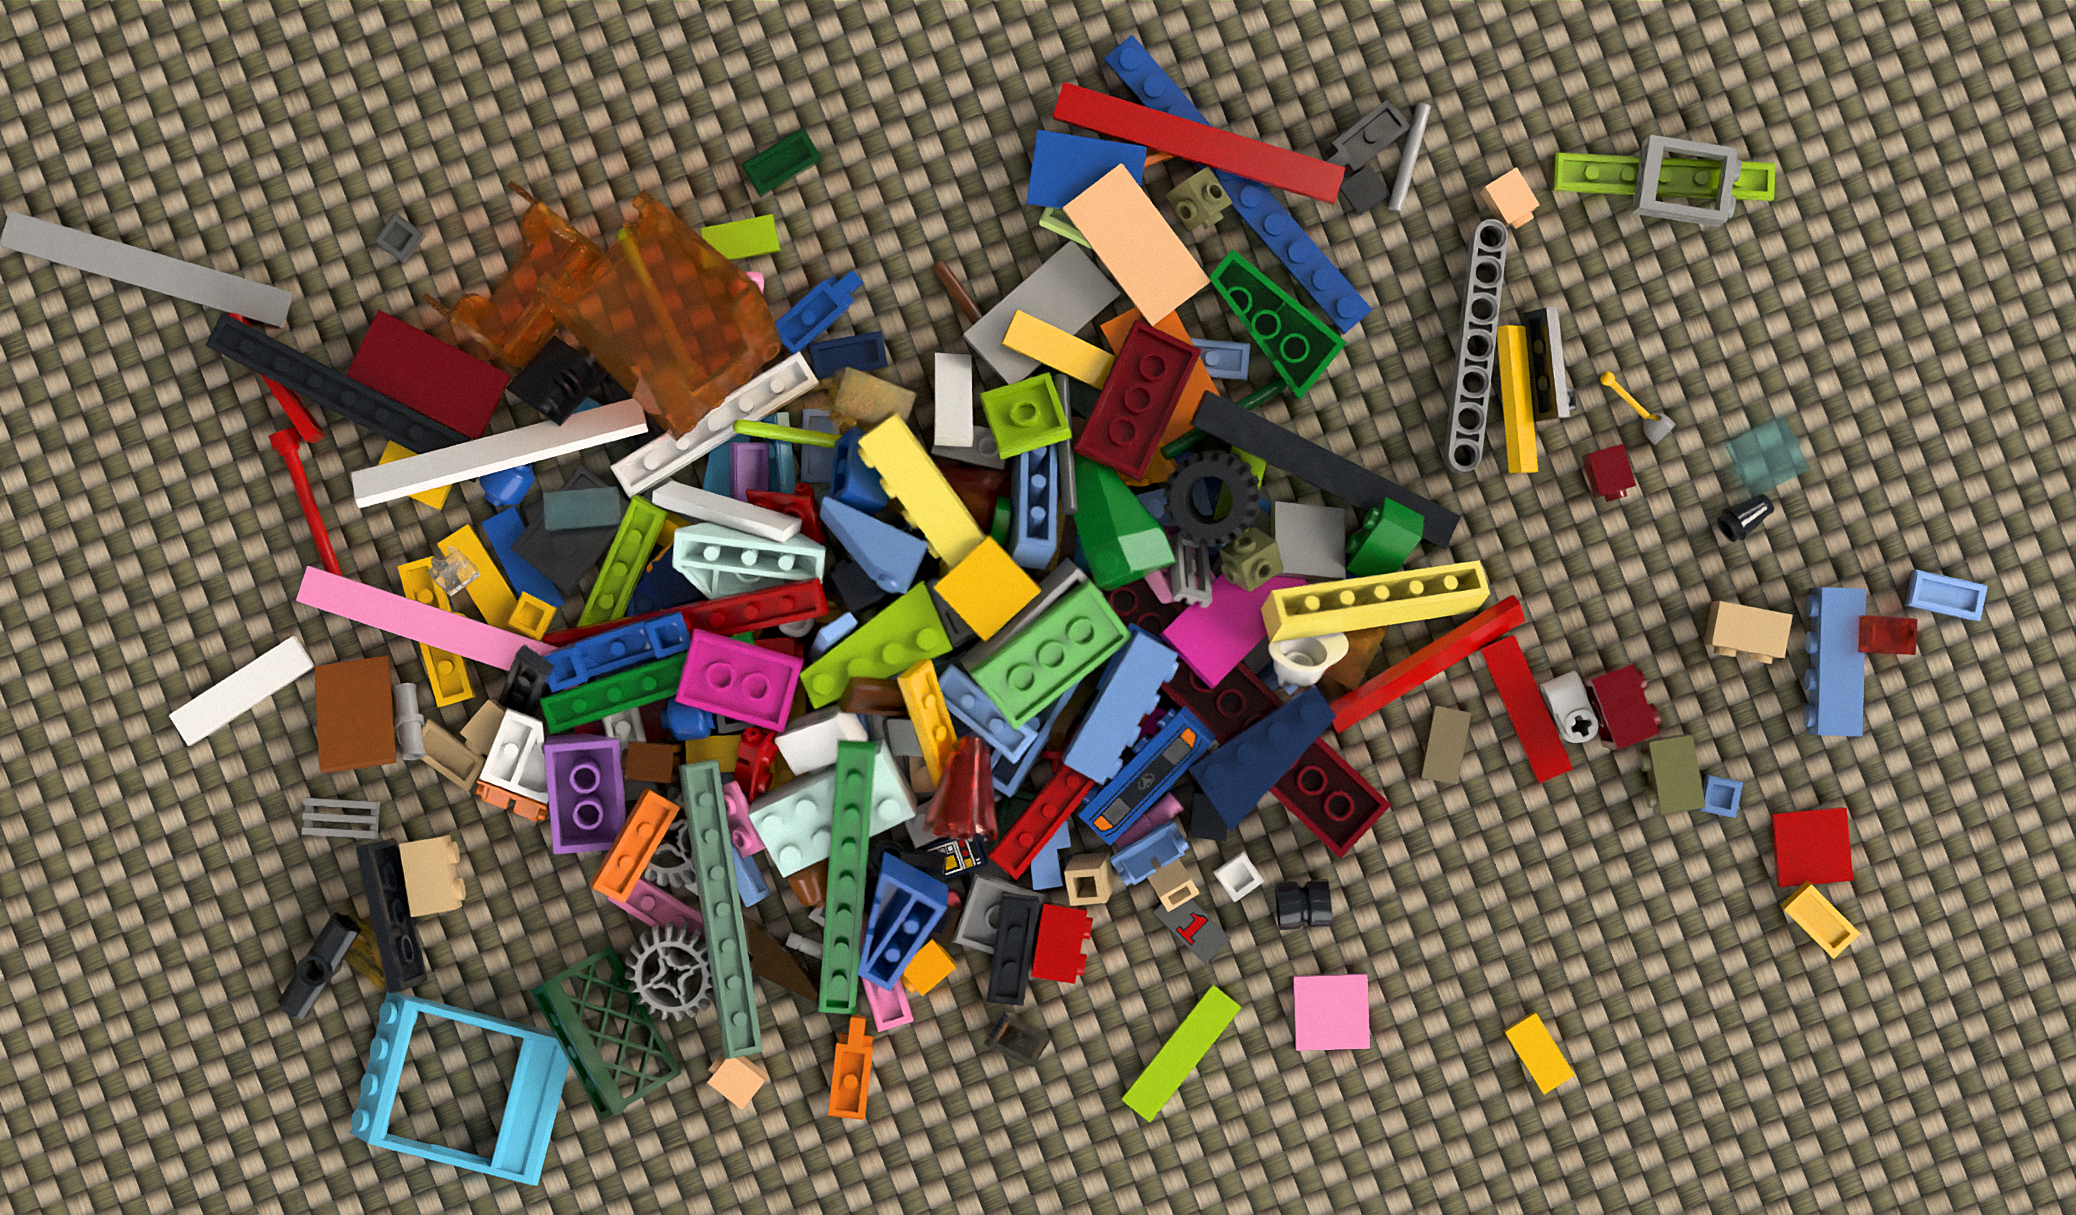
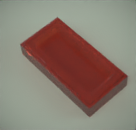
[1858,615,1917,655]

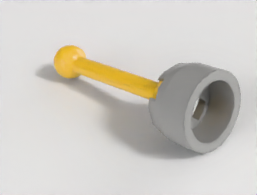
[1600,371,1676,445]

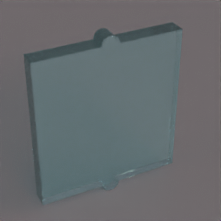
[1724,415,1810,498]

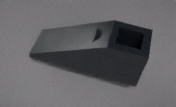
[825,527,926,617]

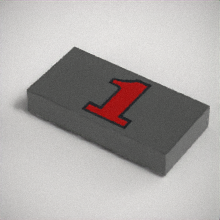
[1153,899,1231,964]

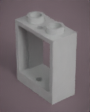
[1632,135,1742,227]

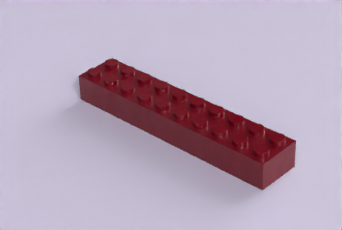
[1091,577,1391,859]

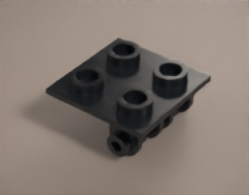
[506,335,608,426]

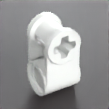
[1540,670,1598,743]

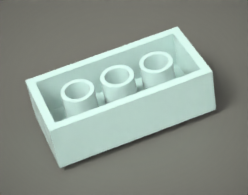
[748,737,917,877]

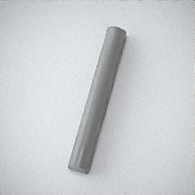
[1388,102,1431,212]

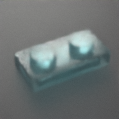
[543,486,621,531]

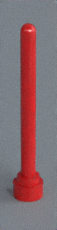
[268,427,343,577]

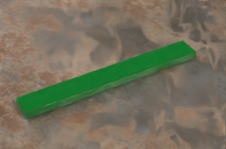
[818,739,876,1015]

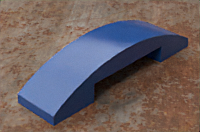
[542,611,691,692]

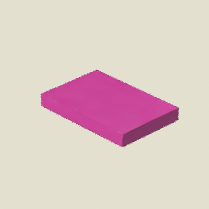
[675,629,804,732]

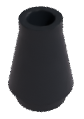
[1717,494,1774,542]

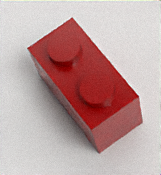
[1031,901,1093,984]

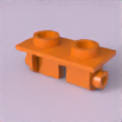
[476,779,550,822]

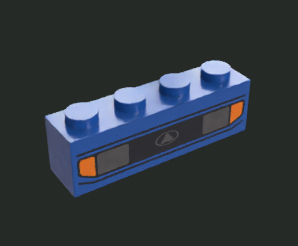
[1078,705,1216,846]

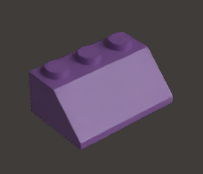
[544,733,627,854]

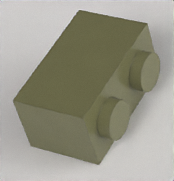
[1638,734,1706,815]

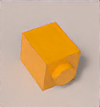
[899,938,957,996]

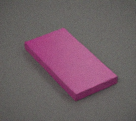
[1159,573,1310,689]

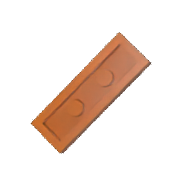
[589,787,680,904]

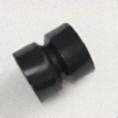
[1275,879,1332,930]

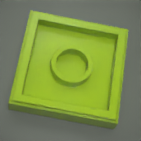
[979,372,1072,460]

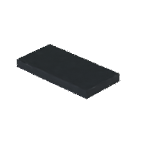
[356,838,427,994]

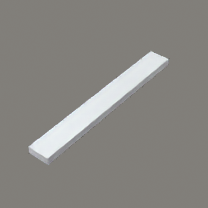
[352,397,648,508]

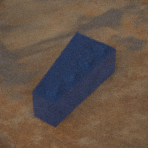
[1188,685,1336,831]

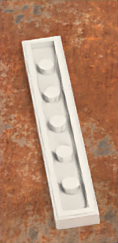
[610,352,819,499]

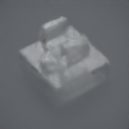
[428,545,481,596]

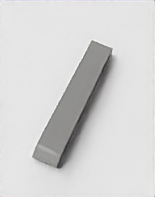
[1444,219,1508,474]

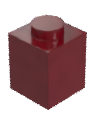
[1581,443,1636,502]

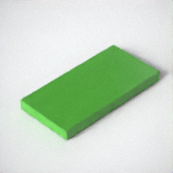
[969,579,1133,730]

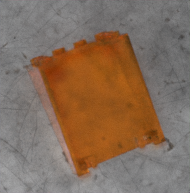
[534,190,784,442]

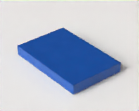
[1026,130,1147,210]

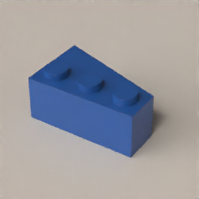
[857,851,949,992]

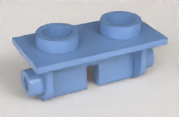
[1109,820,1189,886]

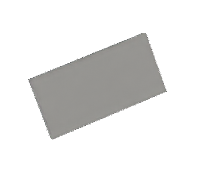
[963,240,1121,385]

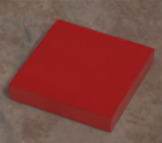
[1770,807,1854,887]

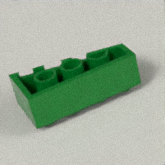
[1209,249,1347,400]

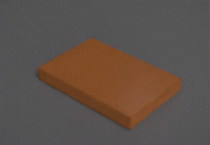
[315,656,396,774]

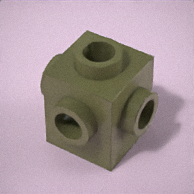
[1165,166,1232,232]
[1219,527,1284,592]

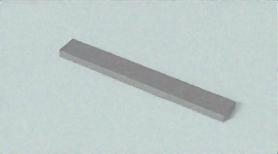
[0,210,293,328]

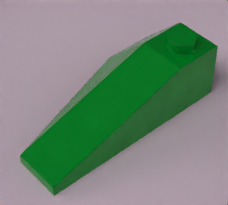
[1057,447,1176,592]

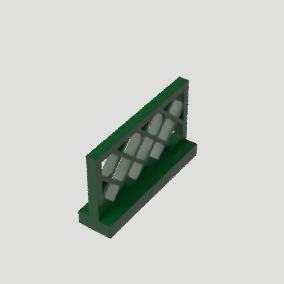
[530,945,682,1120]

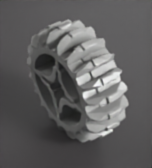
[644,787,695,888]
[625,921,715,1021]

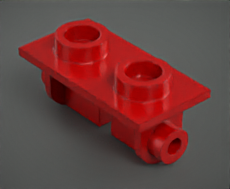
[733,727,778,805]

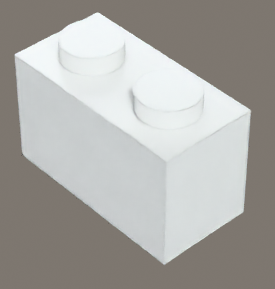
[774,703,868,776]

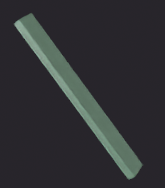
[679,759,763,1059]

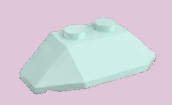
[673,522,826,599]

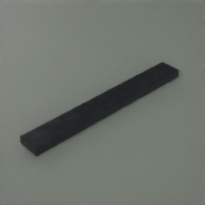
[205,313,479,483]
[1189,390,1461,549]

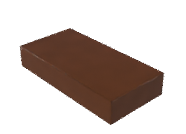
[838,676,909,717]

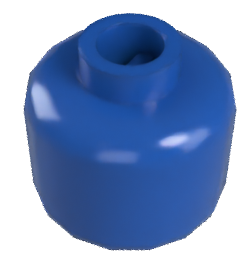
[479,463,535,507]
[661,695,718,741]

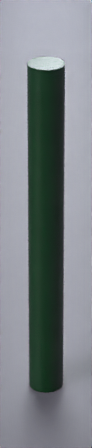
[1160,376,1287,460]

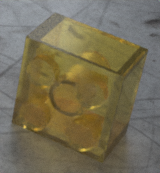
[821,366,917,432]

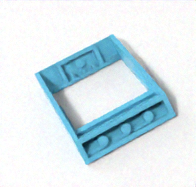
[350,990,570,1185]

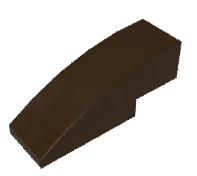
[742,914,820,1002]

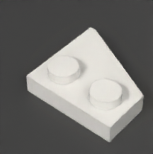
[479,708,549,804]

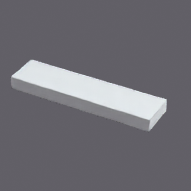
[652,481,801,543]
[169,636,315,746]

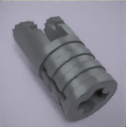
[927,579,979,647]

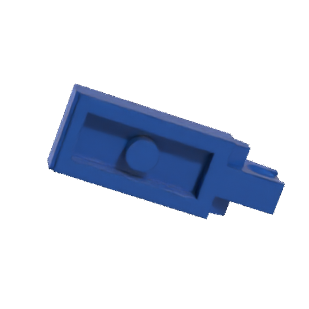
[769,270,864,355]

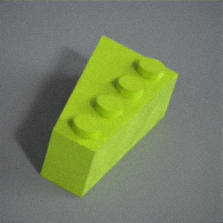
[800,581,953,709]

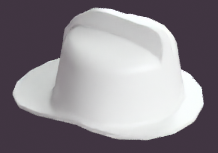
[1268,632,1349,687]

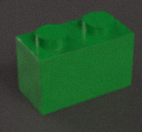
[1344,497,1424,577]

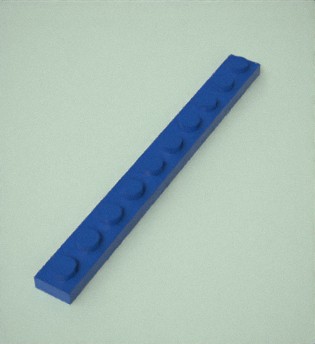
[1104,35,1373,335]

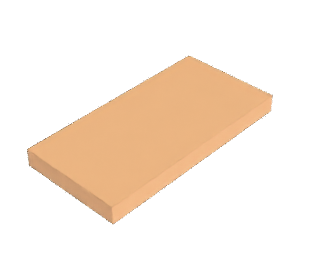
[1062,163,1211,326]

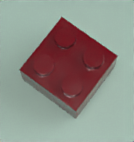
[1580,664,1661,750]

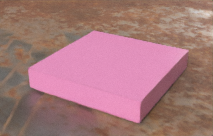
[1293,973,1370,1051]

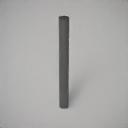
[1054,374,1077,515]

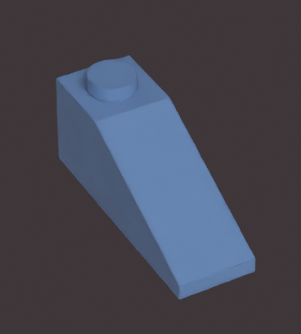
[819,496,928,594]

